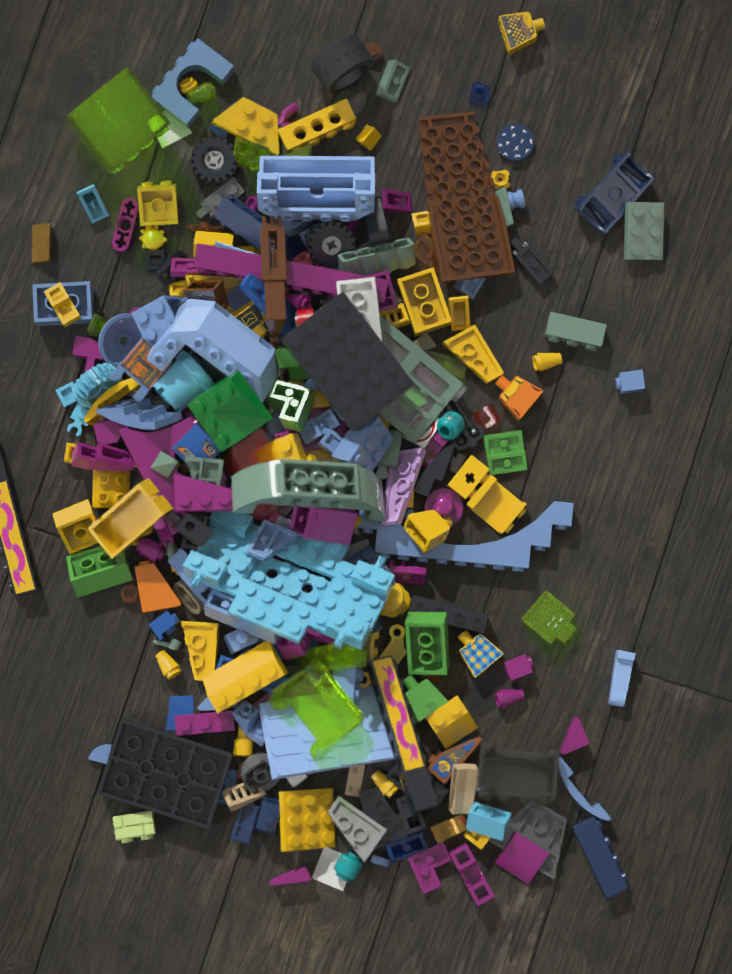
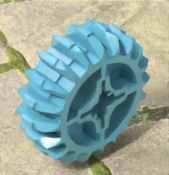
[72,363,123,408]

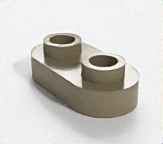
[173,579,204,614]

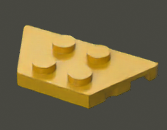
[211,97,279,156]

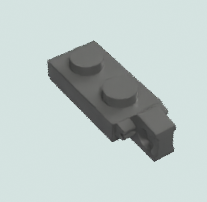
[196,177,245,221]

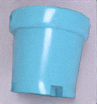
[153,351,215,412]

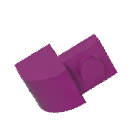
[73,336,105,372]

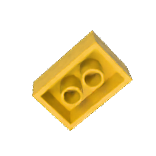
[397,267,452,337]

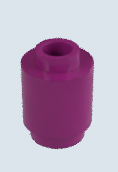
[135,537,166,563]

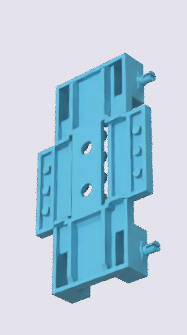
[183,511,395,650]

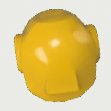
[380,582,412,618]

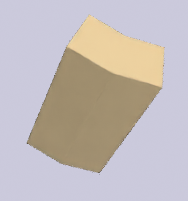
[448,764,478,814]

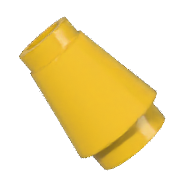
[532,353,562,372]
[155,650,181,680]
[371,770,399,798]

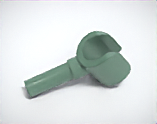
[153,638,182,651]

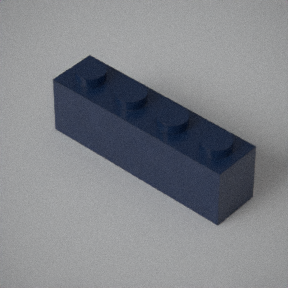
[214,196,290,249]
[571,816,629,898]

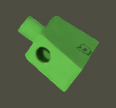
[402,674,448,724]

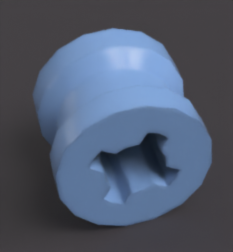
[507,189,525,211]

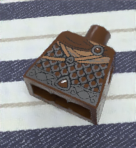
[183,280,228,310]

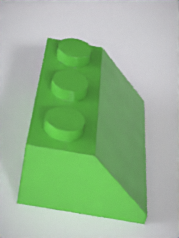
[66,546,133,598]

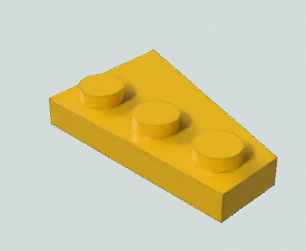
[442,325,504,384]
[181,621,220,681]

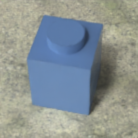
[615,370,645,394]

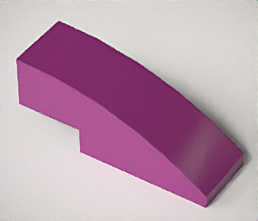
[72,442,134,471]

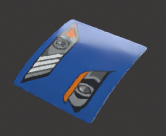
[172,424,220,462]

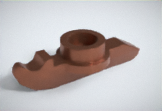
[186,222,224,233]

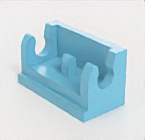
[466,802,512,841]

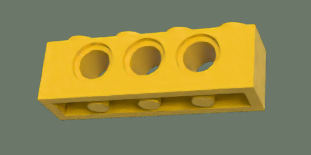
[278,98,356,154]

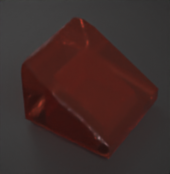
[472,404,501,430]

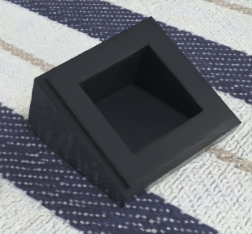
[146,247,166,270]

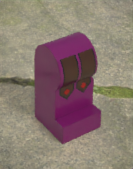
[421,431,448,469]

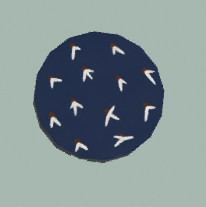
[496,124,534,162]

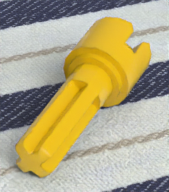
[234,702,253,757]

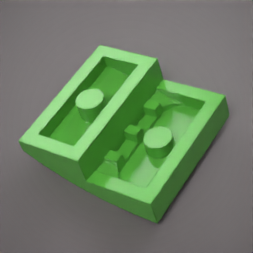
[483,430,527,475]

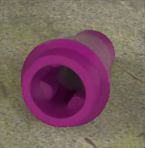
[495,688,525,708]

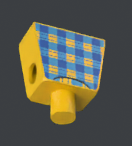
[458,630,503,678]

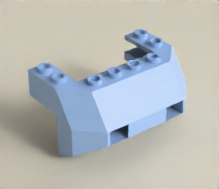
[257,156,375,222]
[146,299,280,403]

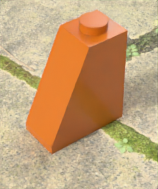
[135,561,182,613]

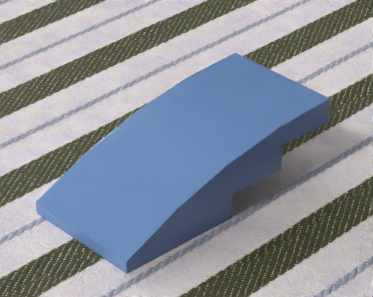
[96,398,182,430]

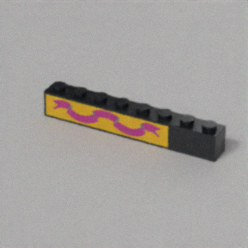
[0,443,41,597]
[366,655,438,814]

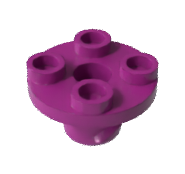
[425,488,463,525]

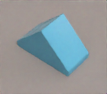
[76,184,109,224]

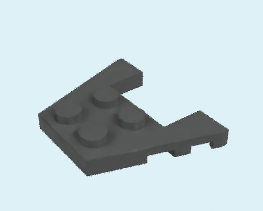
[488,799,567,879]

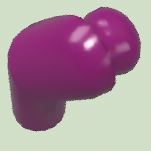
[278,103,299,128]

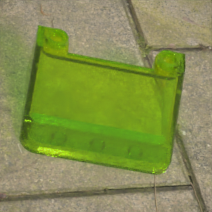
[268,662,363,762]

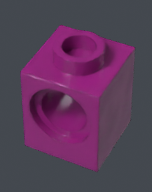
[503,654,534,681]

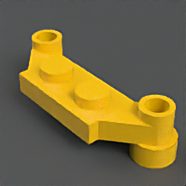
[360,624,407,687]

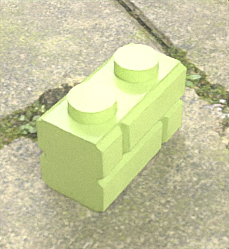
[113,811,156,843]

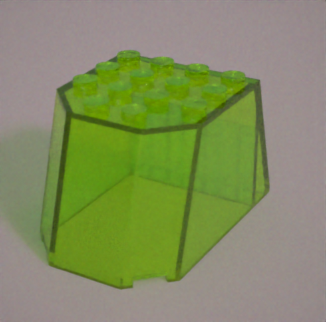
[62,66,171,174]

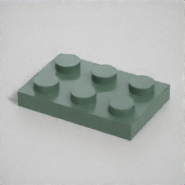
[624,202,664,260]

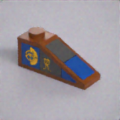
[426,736,482,784]

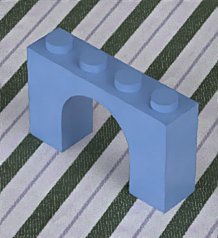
[151,39,235,129]

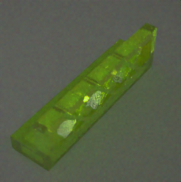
[291,643,366,677]

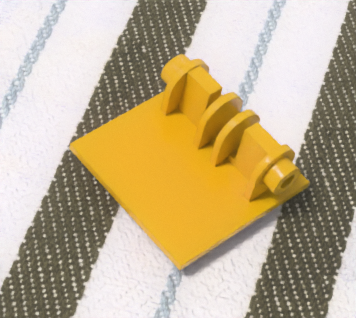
[92,470,130,509]

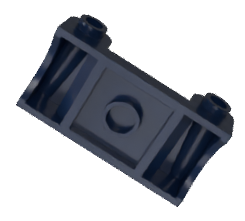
[574,152,655,234]

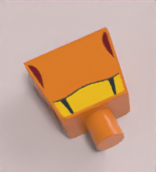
[495,375,543,421]

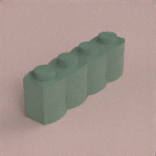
[338,238,416,276]

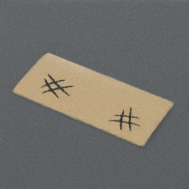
[345,764,365,797]

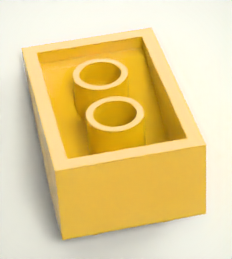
[245,433,306,466]

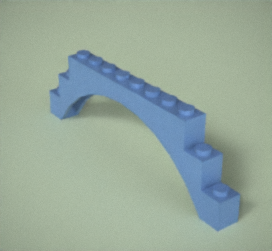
[358,501,573,572]

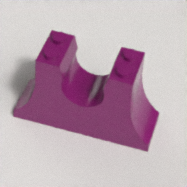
[119,416,227,535]

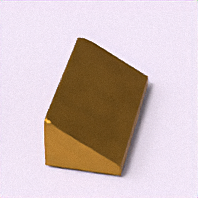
[32,223,52,263]

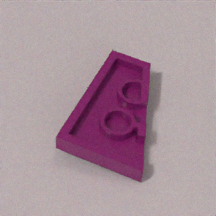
[174,473,233,513]

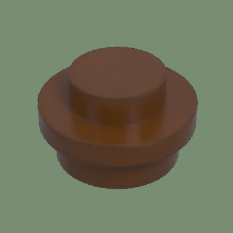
[365,42,382,61]
[121,584,140,604]

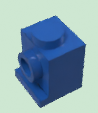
[149,611,180,641]

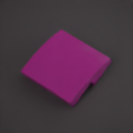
[495,831,549,884]

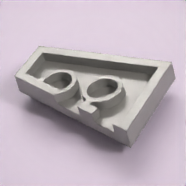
[327,796,387,863]

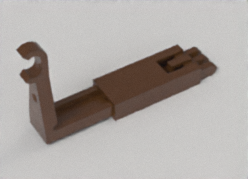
[260,216,287,349]

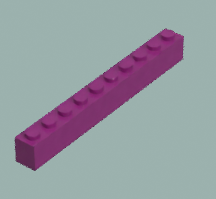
[194,243,388,306]

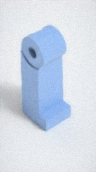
[609,650,636,707]

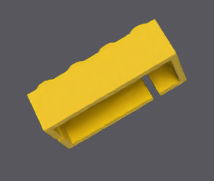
[88,478,173,559]

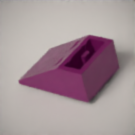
[289,506,358,545]

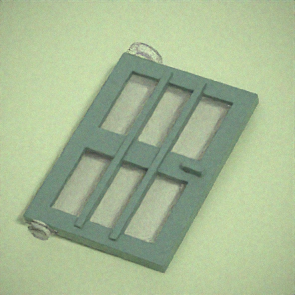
[378,316,467,443]

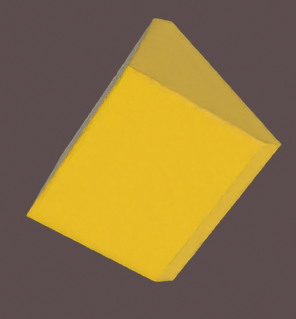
[355,125,382,151]

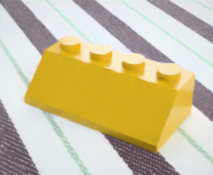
[202,641,288,713]

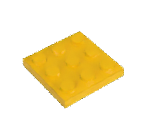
[279,788,335,852]

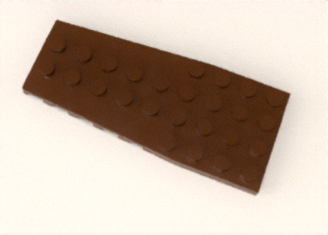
[418,112,515,283]

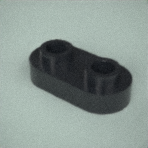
[157,250,188,285]

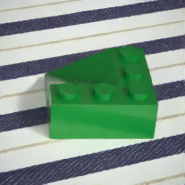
[187,370,272,452]

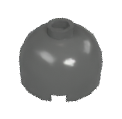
[241,753,280,792]

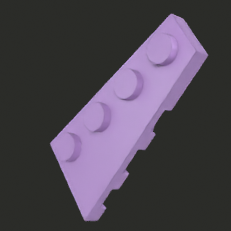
[381,447,426,526]

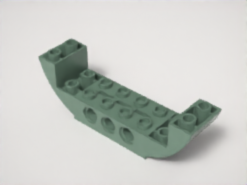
[232,459,385,522]

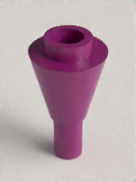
[285,293,311,310]

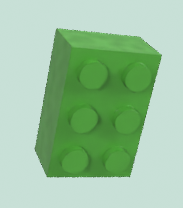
[405,612,450,675]

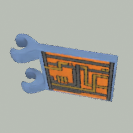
[110,337,172,401]

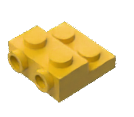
[137,181,179,226]

